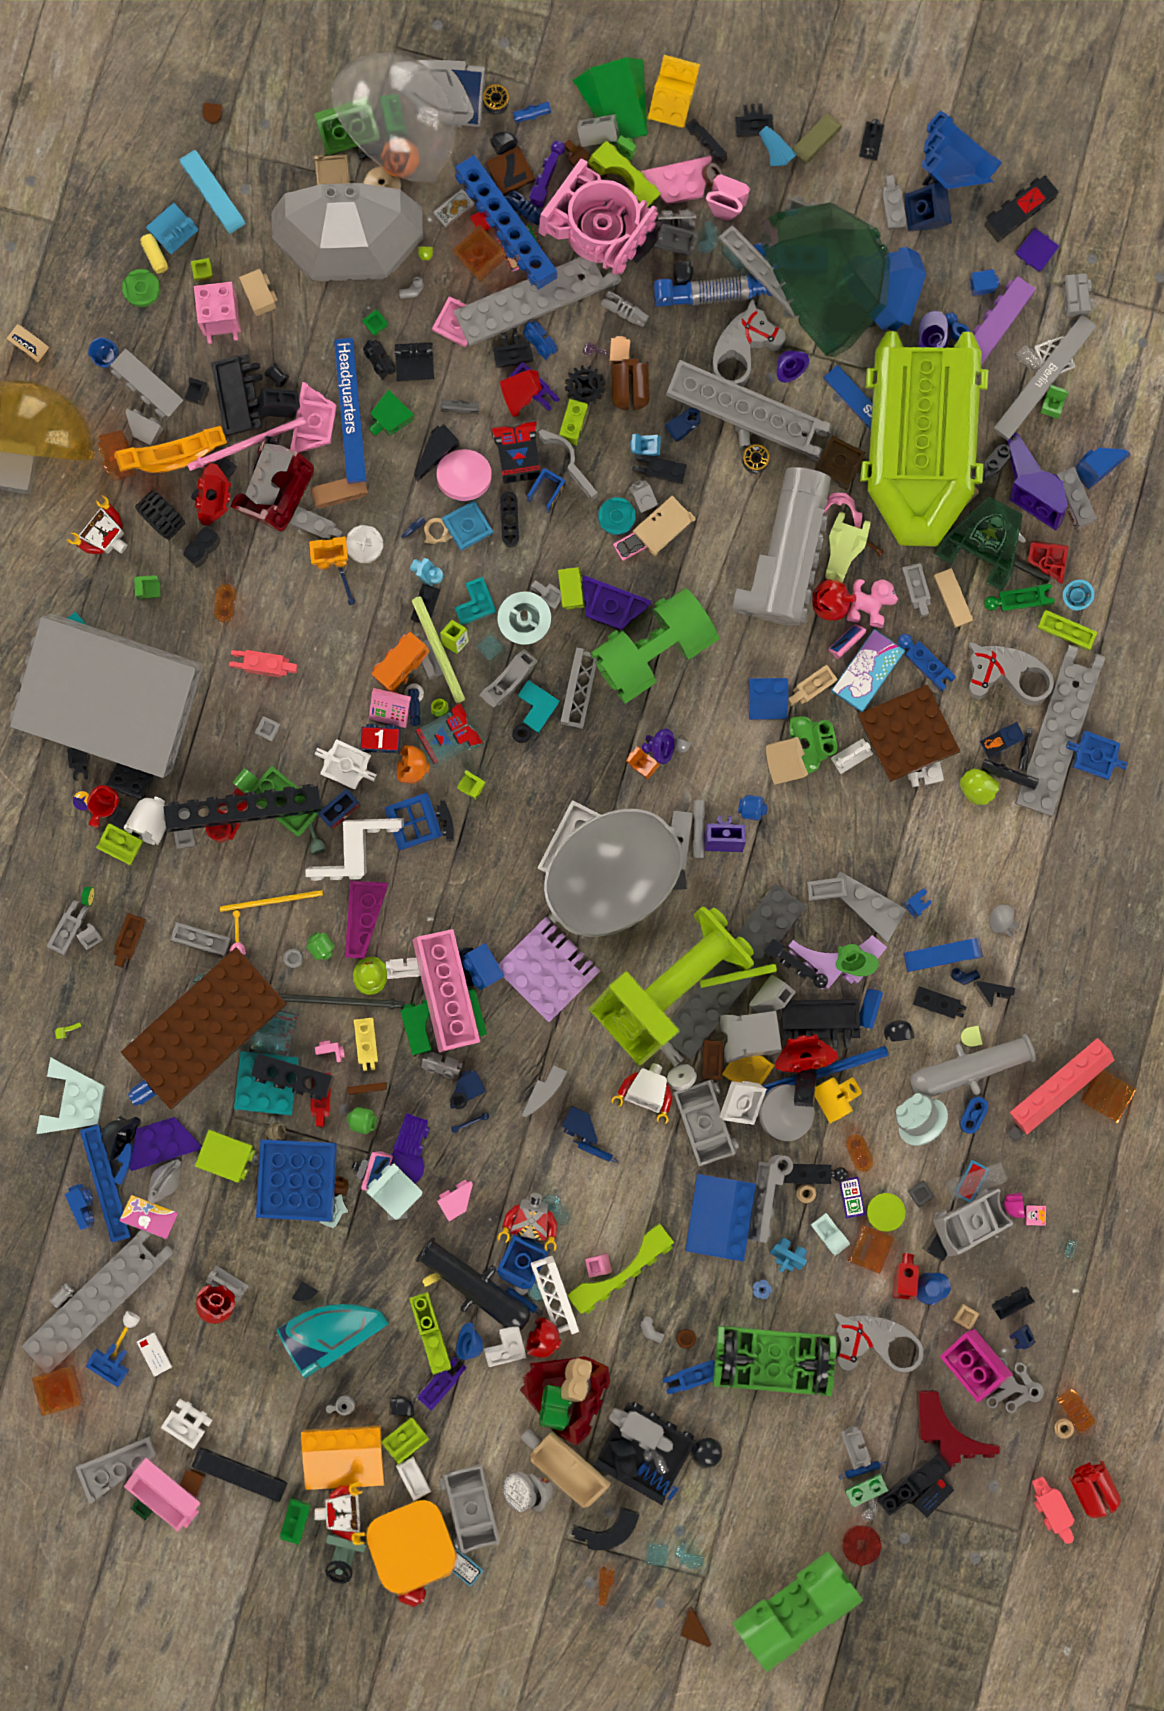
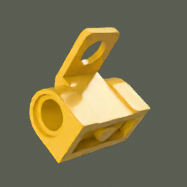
[815,1077,862,1123]

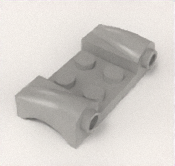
[674,1080,739,1166]
[933,1188,1013,1256]
[439,1464,500,1554]

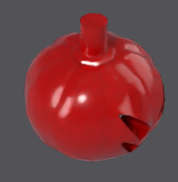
[812,579,856,621]

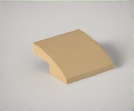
[766,737,808,785]

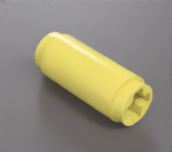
[140,234,168,274]

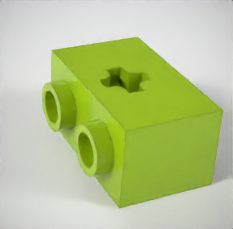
[559,399,588,445]

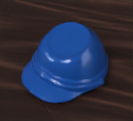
[916,1273,951,1305]
[456,1322,483,1360]

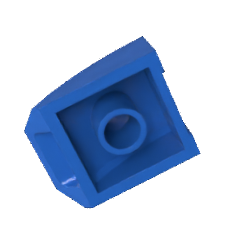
[496,1234,550,1289]

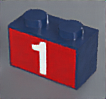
[360,724,401,754]
[318,788,361,830]

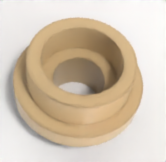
[796,1184,816,1203]
[1054,1419,1074,1439]

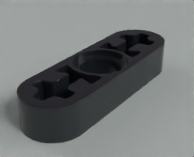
[500,492,519,547]

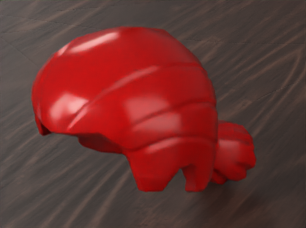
[87,785,119,828]

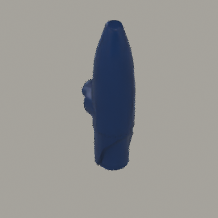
[401,516,426,538]

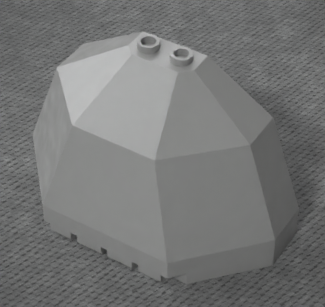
[271,183,424,281]

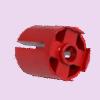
[1068,1460,1121,1518]

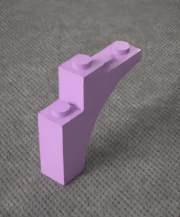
[787,935,887,990]

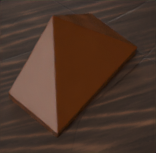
[680,1606,711,1647]

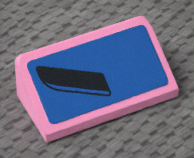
[828,624,866,659]
[361,1151,393,1191]

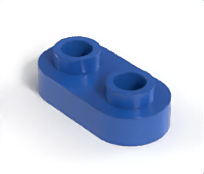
[960,1097,988,1134]

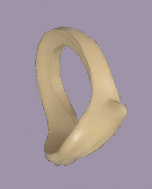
[424,518,452,544]

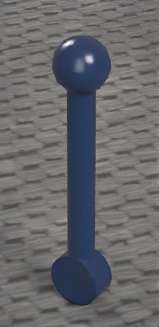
[339,567,355,605]
[451,1113,489,1133]

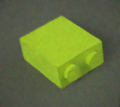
[195,1130,256,1183]

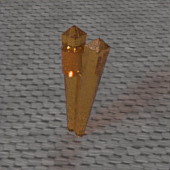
[599,1567,615,1606]

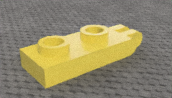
[354,1018,378,1071]

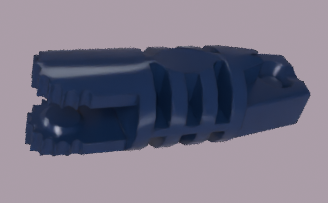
[505,191,542,226]

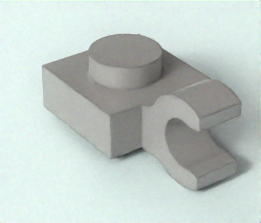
[530,580,562,610]

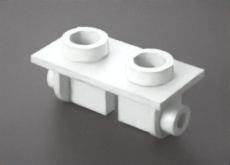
[831,738,873,774]
[386,958,421,979]

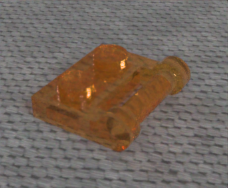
[847,1224,894,1274]

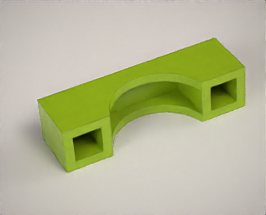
[588,141,661,208]

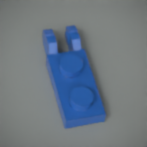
[663,1359,715,1395]

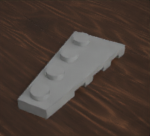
[836,872,907,943]
[75,1436,157,1504]

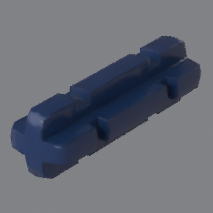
[408,688,421,726]

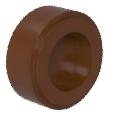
[676,1329,696,1349]

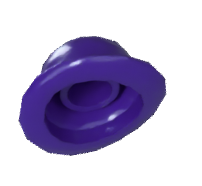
[776,350,810,383]

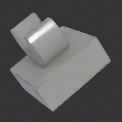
[76,923,103,950]

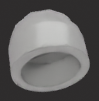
[675,738,691,753]

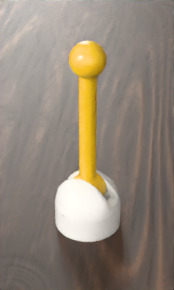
[111,1311,140,1357]

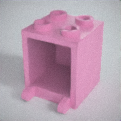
[194,282,241,344]

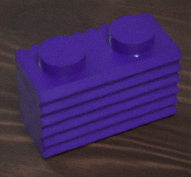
[393,1113,430,1161]

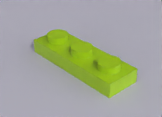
[1037,610,1098,650]

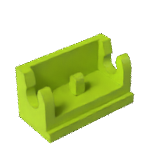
[558,567,585,609]

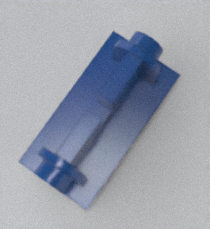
[523,321,558,361]

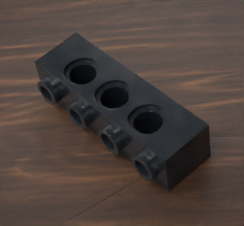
[251,1054,334,1101]

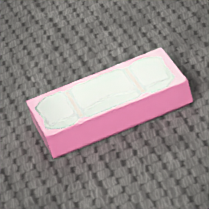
[613,533,648,562]

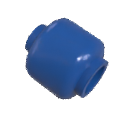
[738,795,768,821]

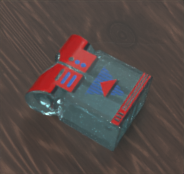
[415,703,484,768]

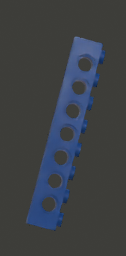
[455,155,557,290]

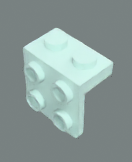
[367,1164,422,1220]

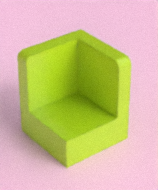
[457,770,486,800]

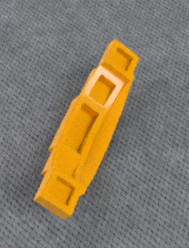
[114,426,227,473]

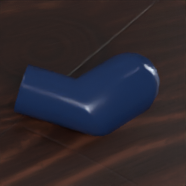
[951,968,980,985]

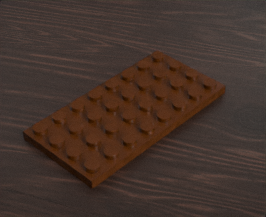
[121,947,287,1110]

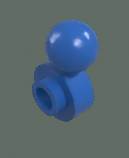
[945,313,970,342]

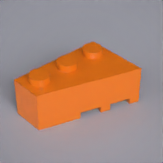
[371,631,430,694]

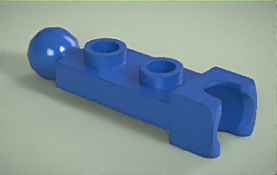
[898,634,956,692]

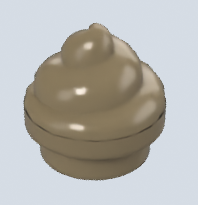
[265,1122,286,1140]

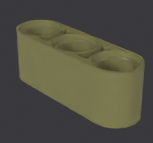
[792,113,842,165]

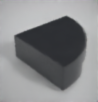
[292,1281,318,1301]

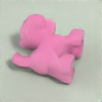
[846,579,898,628]

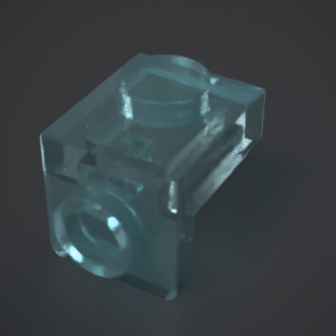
[697,221,718,253]
[675,1541,704,1569]

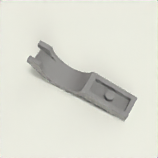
[538,429,598,501]

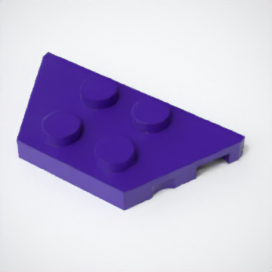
[582,575,652,631]
[130,1117,202,1171]

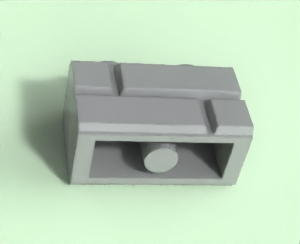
[1062,274,1094,317]

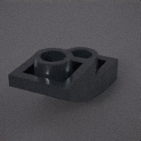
[436,801,454,841]

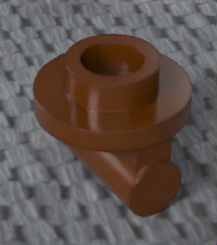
[334,1176,349,1196]

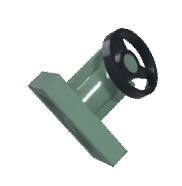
[325,1532,367,1584]

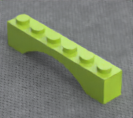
[567,1223,674,1315]

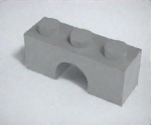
[245,444,293,505]

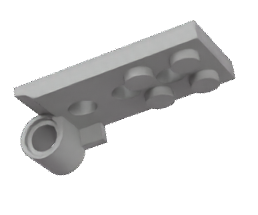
[748,1155,793,1243]

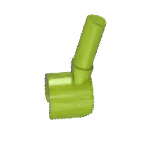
[55,1022,81,1039]

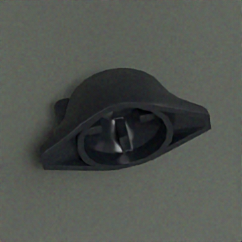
[101,1116,141,1162]

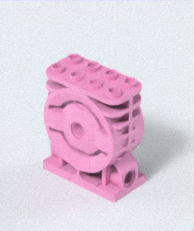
[539,159,658,275]

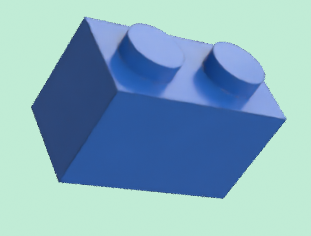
[461,943,504,990]

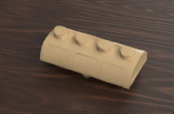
[529,1430,611,1508]

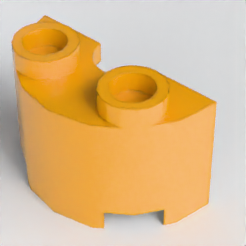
[309,536,348,569]

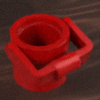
[206,809,241,843]

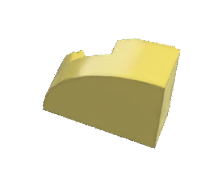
[422,1273,441,1287]

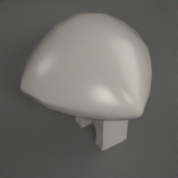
[989,904,1020,937]

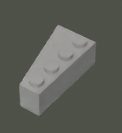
[110,348,183,419]

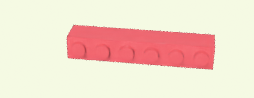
[1009,1038,1115,1134]

